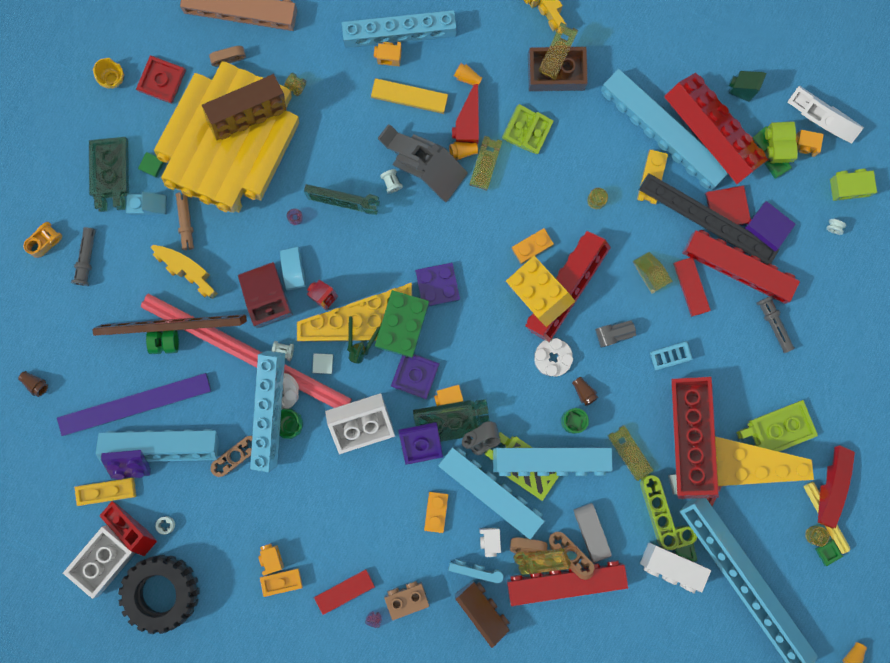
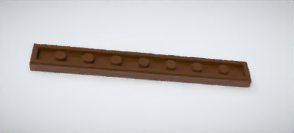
[92,314,247,336]

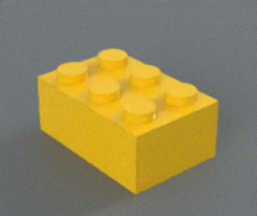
[506,256,575,327]

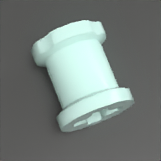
[380,169,403,193]
[272,341,294,361]

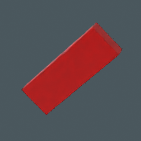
[673,257,711,317]
[314,569,375,615]

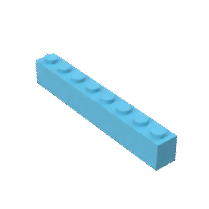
[601,69,728,190]

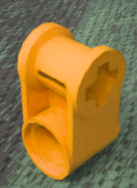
[23,222,63,258]

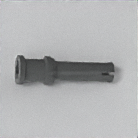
[71,227,96,286]
[756,296,795,353]

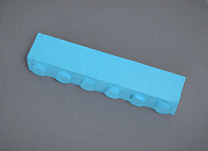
[96,429,219,463]
[438,447,544,539]
[493,448,612,476]

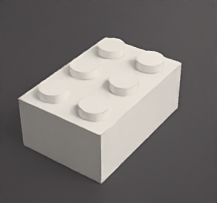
[325,393,395,454]
[63,525,135,599]
[640,542,711,593]

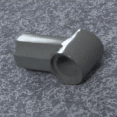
[595,320,636,348]

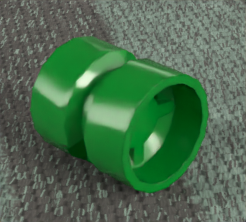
[146,330,179,354]
[561,408,589,434]

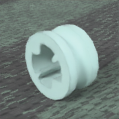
[826,219,846,235]
[155,516,175,534]

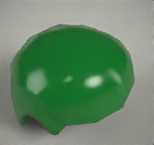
[279,409,303,439]

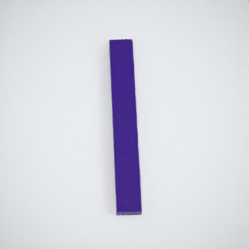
[57,373,212,436]

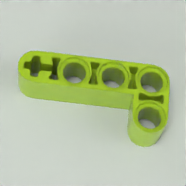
[640,475,697,550]

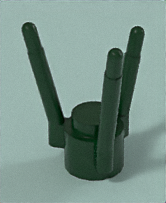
[347,316,380,364]

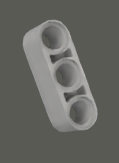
[573,503,612,563]

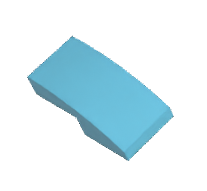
[280,247,306,291]

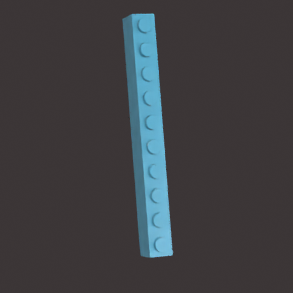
[679,498,818,663]

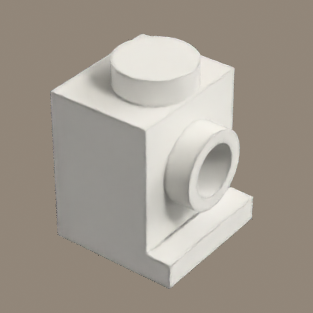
[479,527,501,557]

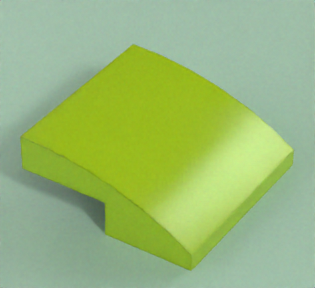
[502,104,553,154]

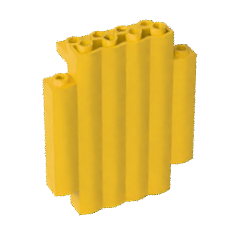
[154,61,299,213]

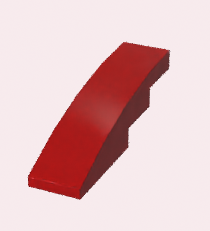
[818,445,855,529]

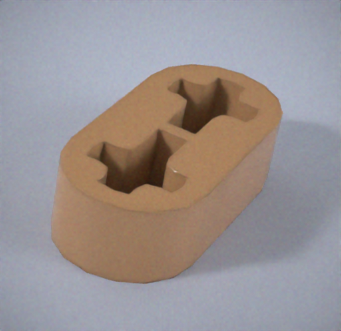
[209,46,246,67]
[510,538,547,557]

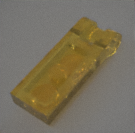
[539,22,579,79]
[469,136,502,191]
[607,425,654,481]
[513,548,571,575]

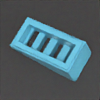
[650,341,693,370]

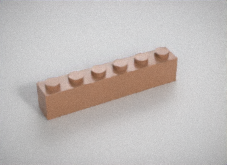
[180,0,297,31]

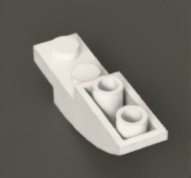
[787,86,864,144]

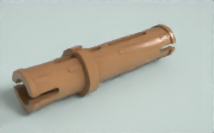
[175,192,194,250]

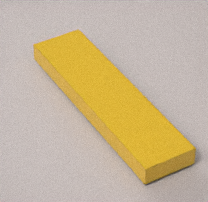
[371,78,448,114]

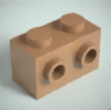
[384,580,430,621]

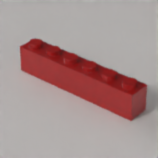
[682,230,800,304]
[525,231,611,342]
[507,560,628,606]

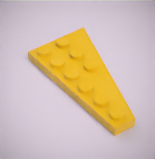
[297,282,412,342]
[715,437,814,486]

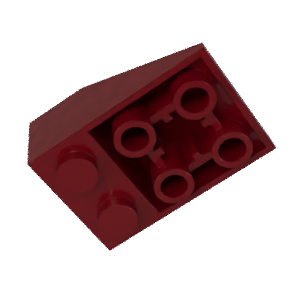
[238,262,293,328]

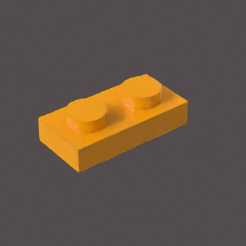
[511,228,554,264]
[424,492,448,533]
[260,568,303,597]

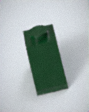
[728,71,767,102]

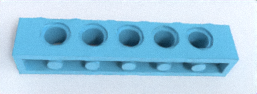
[342,10,456,48]
[250,351,285,472]

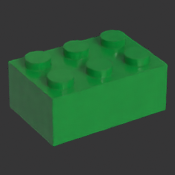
[375,290,429,359]

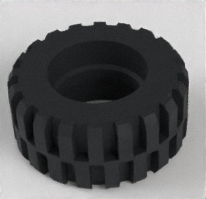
[118,555,200,634]

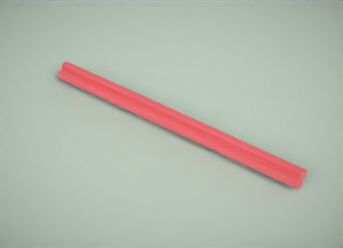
[141,293,352,408]

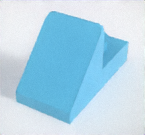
[126,192,166,215]

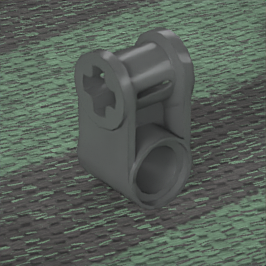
[462,422,500,455]

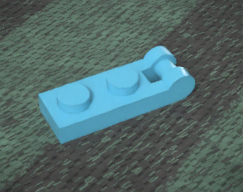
[448,559,503,583]

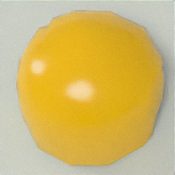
[93,58,124,89]

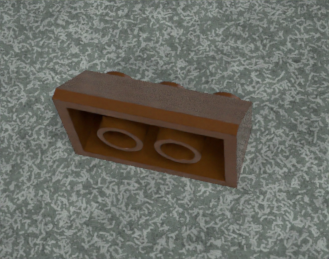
[455,580,510,648]

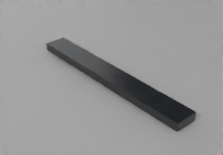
[638,173,780,265]

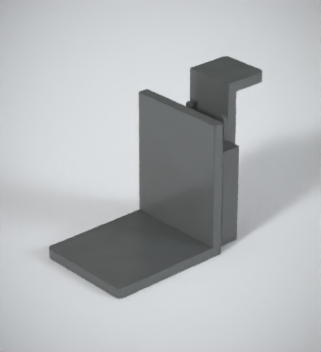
[378,124,468,202]

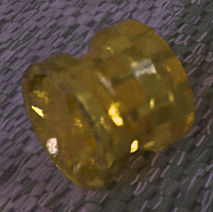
[284,73,307,96]
[587,188,608,209]
[805,526,830,546]

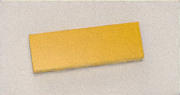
[74,478,136,506]

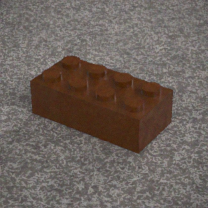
[202,74,286,141]

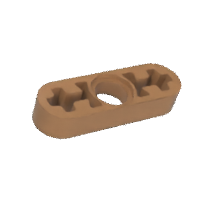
[210,436,252,477]
[549,532,594,580]

